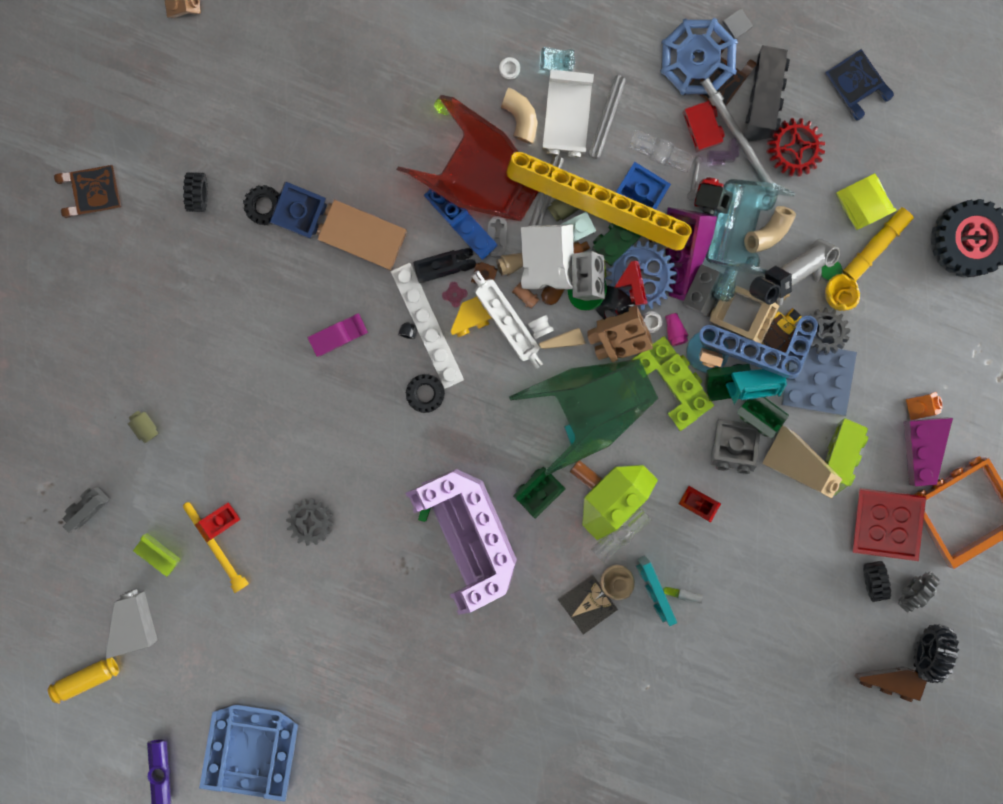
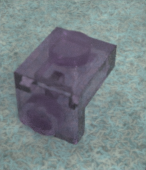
[707,138,739,166]

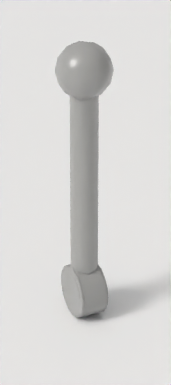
[687,155,703,200]

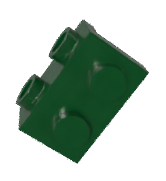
[592,223,642,267]
[705,364,751,401]
[737,397,789,439]
[513,466,566,519]

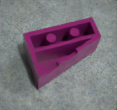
[904,417,953,486]

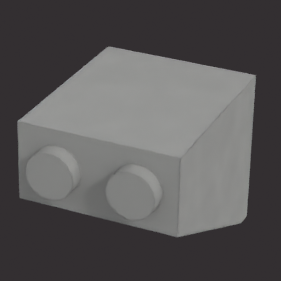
[106,589,158,658]

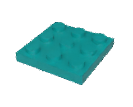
[636,555,677,627]

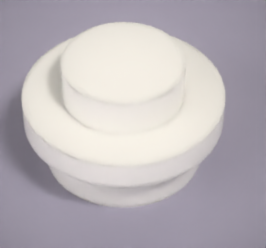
[642,311,662,333]

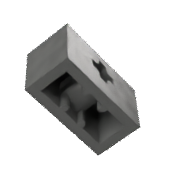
[682,264,728,317]

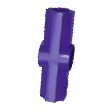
[147,739,171,804]

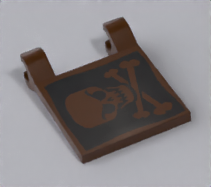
[689,39,756,107]
[54,165,121,218]

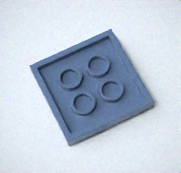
[781,343,857,416]

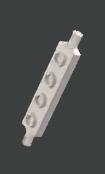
[471,270,543,369]

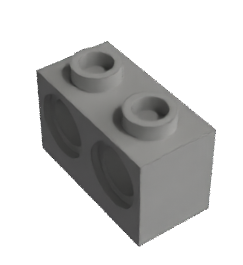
[572,251,605,301]

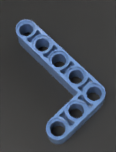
[699,316,818,379]

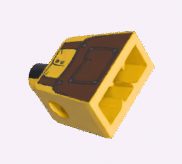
[761,308,802,360]

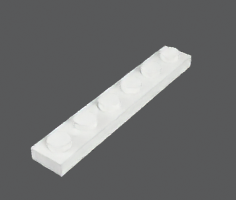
[391,263,464,389]

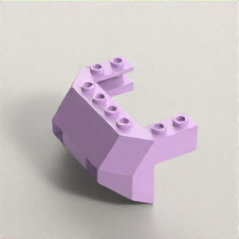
[405,469,517,615]

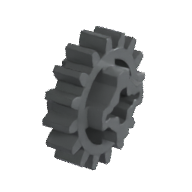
[803,308,851,355]
[286,498,334,546]
[898,571,940,613]

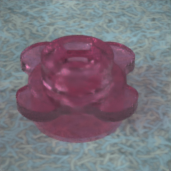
[442,282,468,307]

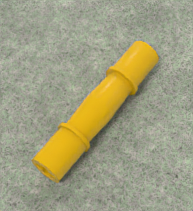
[843,207,914,281]

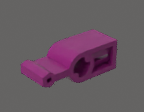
[307,313,368,357]

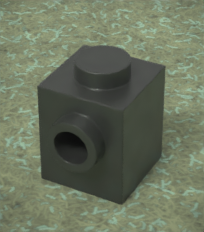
[695,183,733,215]

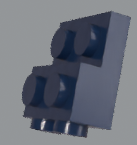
[269,182,327,239]

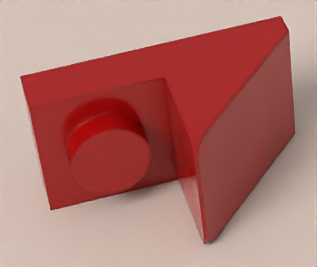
[615,261,648,306]
[195,502,240,542]

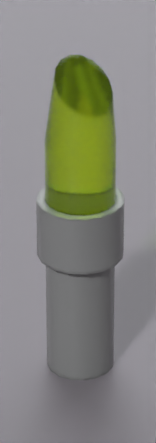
[663,587,703,603]

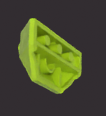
[582,465,658,541]

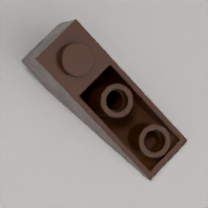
[855,666,927,702]

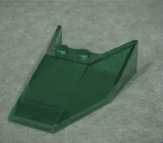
[509,359,659,476]

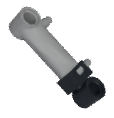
[749,239,840,306]

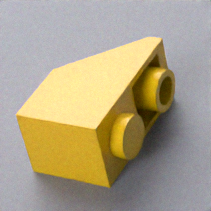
[451,296,492,338]

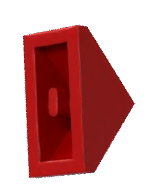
[679,486,721,522]

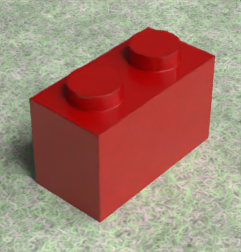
[682,101,725,153]

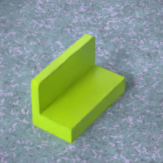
[133,533,181,577]

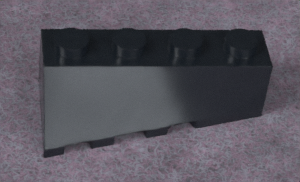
[743,45,790,142]

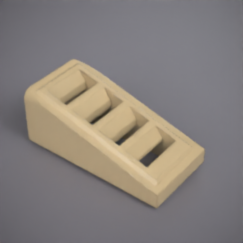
[539,328,586,349]

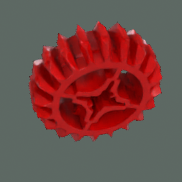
[766,118,825,177]

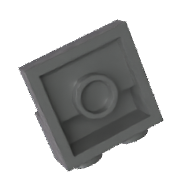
[711,419,760,474]
[62,487,110,533]

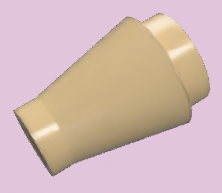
[496,253,523,276]

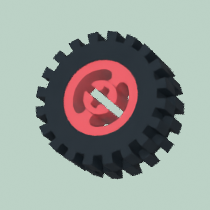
[931,199,1003,277]

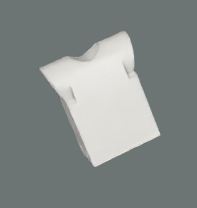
[521,224,574,289]

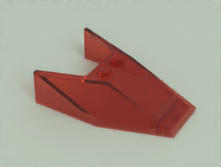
[396,95,539,222]

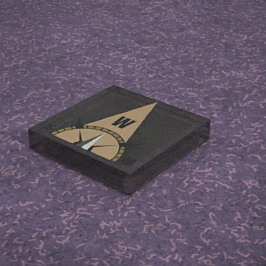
[558,574,618,635]

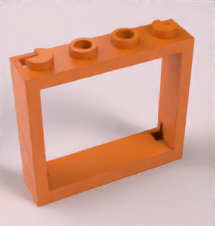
[914,456,1003,569]

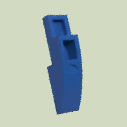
[424,181,498,260]

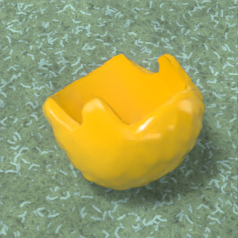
[825,274,860,311]

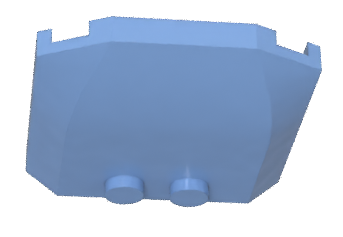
[199,704,298,802]

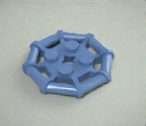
[660,18,738,96]

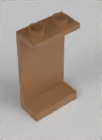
[316,199,408,271]

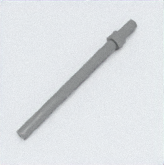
[701,78,777,192]

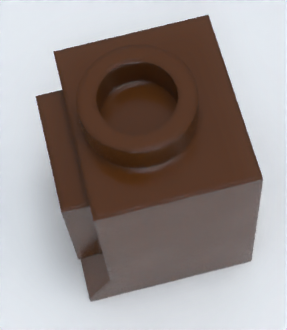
[471,262,498,284]

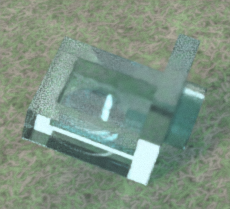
[540,47,575,72]

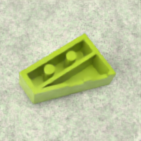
[825,418,868,496]

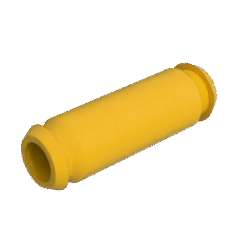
[47,657,119,704]

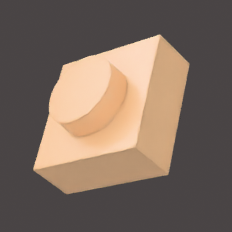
[699,348,723,368]

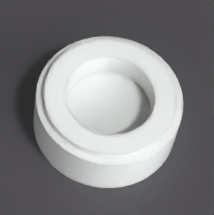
[499,57,520,80]

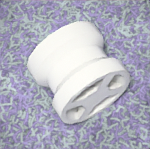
[528,315,554,339]

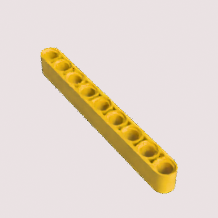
[507,152,692,250]

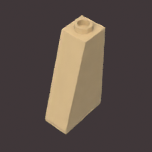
[763,425,842,499]

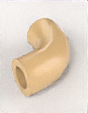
[501,88,538,144]
[744,206,796,253]

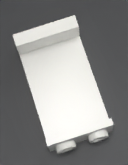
[542,70,594,158]

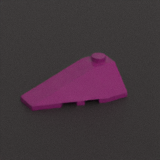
[665,207,717,301]

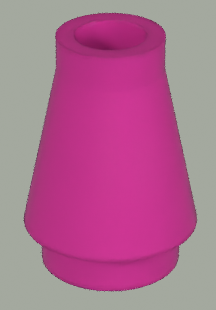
[665,313,689,346]

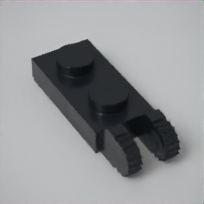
[413,248,476,284]

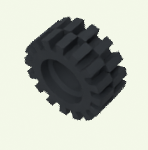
[183,172,208,212]
[243,185,280,226]
[406,374,445,413]
[863,561,891,602]

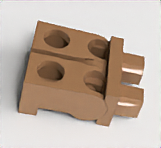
[587,305,653,362]

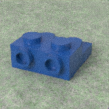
[616,162,671,210]

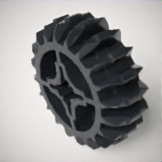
[913,624,959,683]

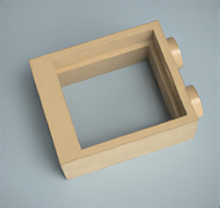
[709,282,779,344]

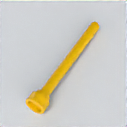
[183,502,249,593]

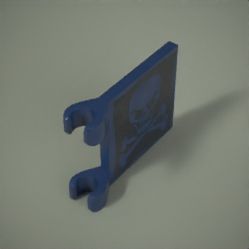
[825,49,894,121]

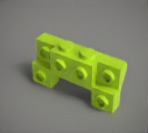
[629,336,714,431]

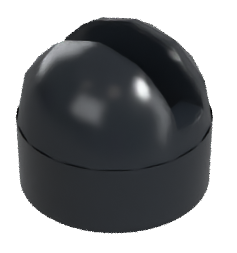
[398,322,416,339]

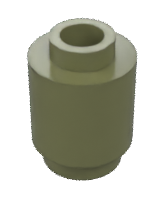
[547,199,579,222]
[128,411,159,444]

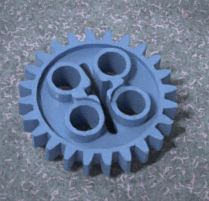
[606,241,676,311]

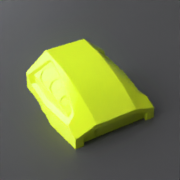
[836,173,897,230]

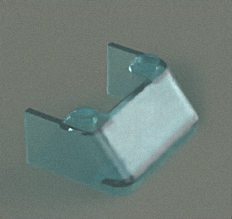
[706,179,795,276]

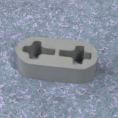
[488,216,507,258]

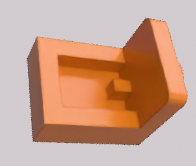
[906,392,943,420]

